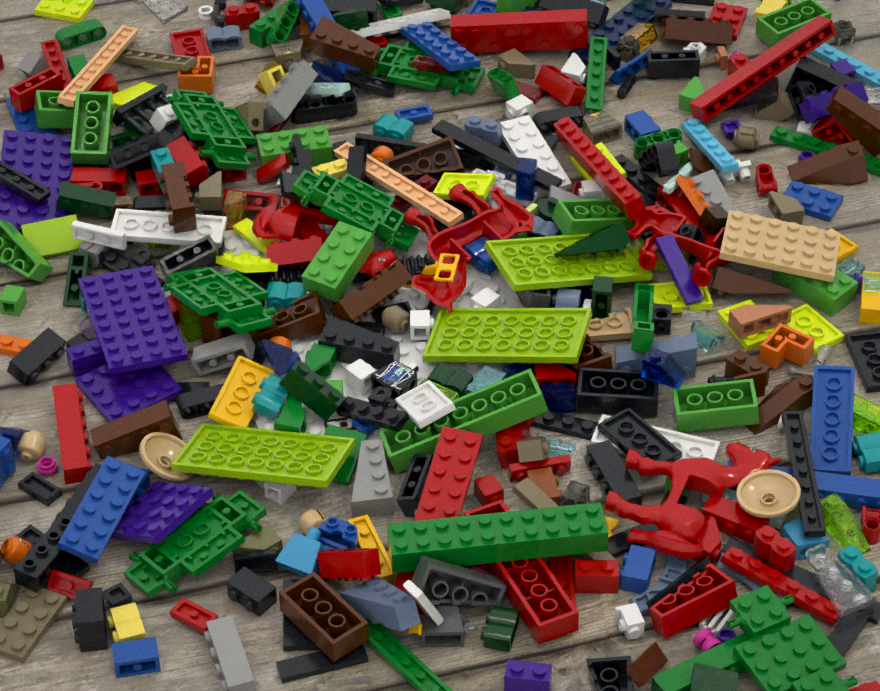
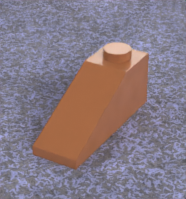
[728,305,792,339]

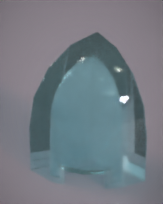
[691,321,726,353]

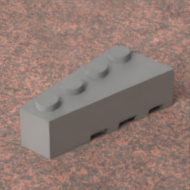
[263,60,318,130]
[691,169,736,212]
[351,438,394,518]

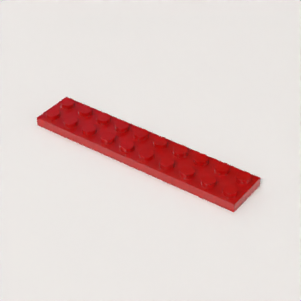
[394,426,483,615]

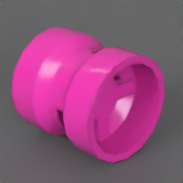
[693,628,722,653]

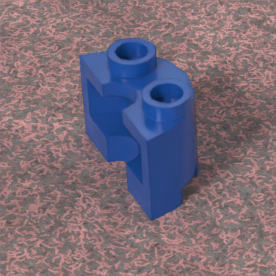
[318,517,358,549]

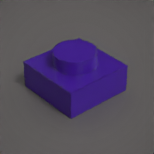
[720,120,741,138]

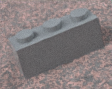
[191,332,255,376]

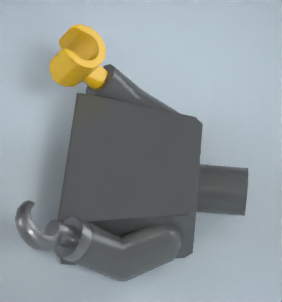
[408,603,478,648]

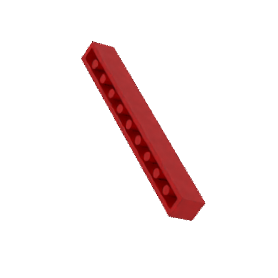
[689,16,836,122]
[553,116,647,222]

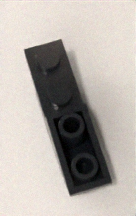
[289,134,312,176]

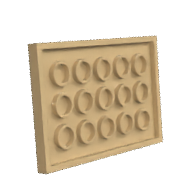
[719,210,841,283]

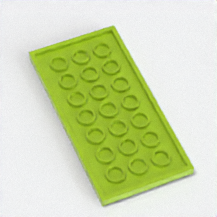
[484,233,653,292]
[422,308,593,364]
[171,423,356,488]

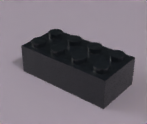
[576,367,659,417]

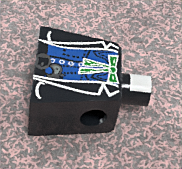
[371,361,419,400]

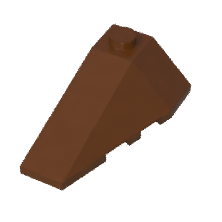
[787,140,868,185]
[248,291,327,342]

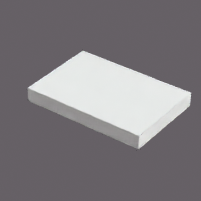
[395,380,456,429]

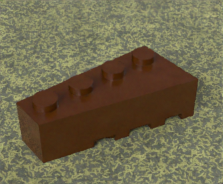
[658,15,734,45]
[309,16,381,73]
[825,85,880,157]
[564,334,613,385]
[90,400,183,459]

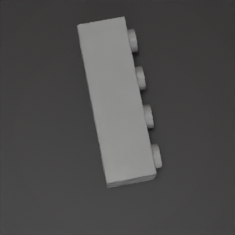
[204,615,256,691]

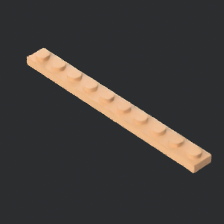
[57,25,138,107]
[333,142,464,227]

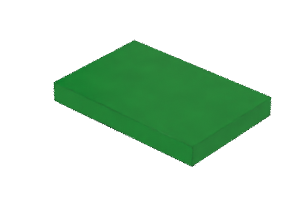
[324,424,367,486]

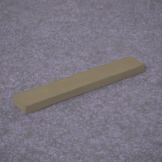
[114,48,198,71]
[512,477,616,560]

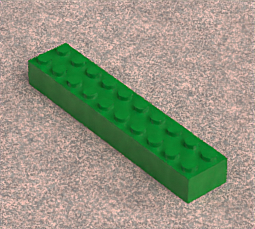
[387,502,609,573]

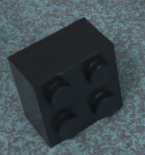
[71,587,108,652]

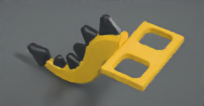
[403,253,460,289]

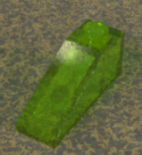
[820,493,871,554]

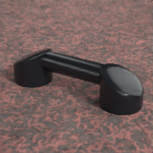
[213,0,227,28]

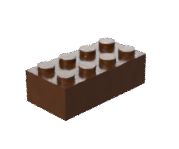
[279,572,369,662]

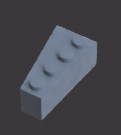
[615,332,698,377]
[340,576,421,631]

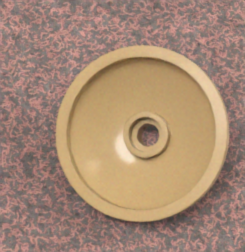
[139,432,194,481]
[736,469,801,518]

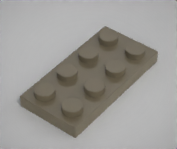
[0,588,68,664]

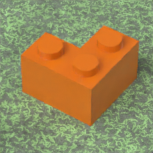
[177,56,216,94]
[759,323,815,370]

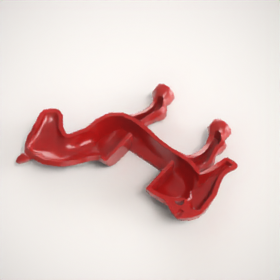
[403,184,534,313]
[252,194,397,278]
[627,205,732,287]
[605,442,782,559]

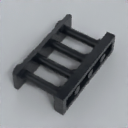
[113,83,180,135]

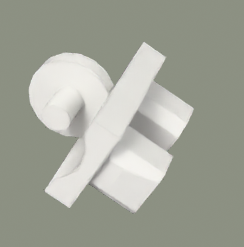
[717,156,752,186]

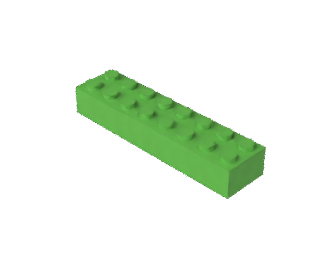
[379,368,548,473]

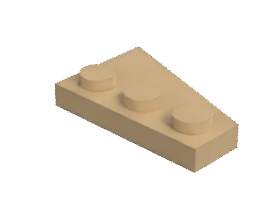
[587,307,632,342]

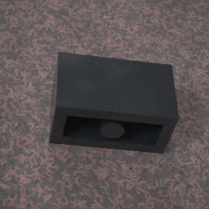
[226,566,277,617]

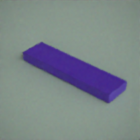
[654,234,704,306]

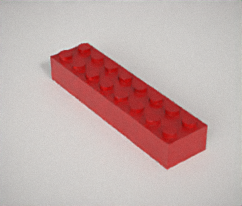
[450,9,589,54]
[463,500,579,645]

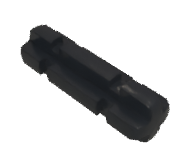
[617,73,637,99]

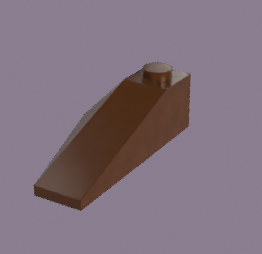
[710,266,792,297]
[744,374,813,435]

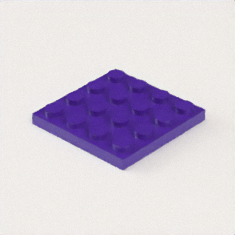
[74,364,183,422]
[111,481,214,544]

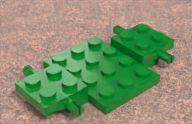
[362,40,485,97]
[167,89,257,171]
[290,169,420,252]
[163,267,276,334]
[123,490,267,598]
[725,585,858,691]

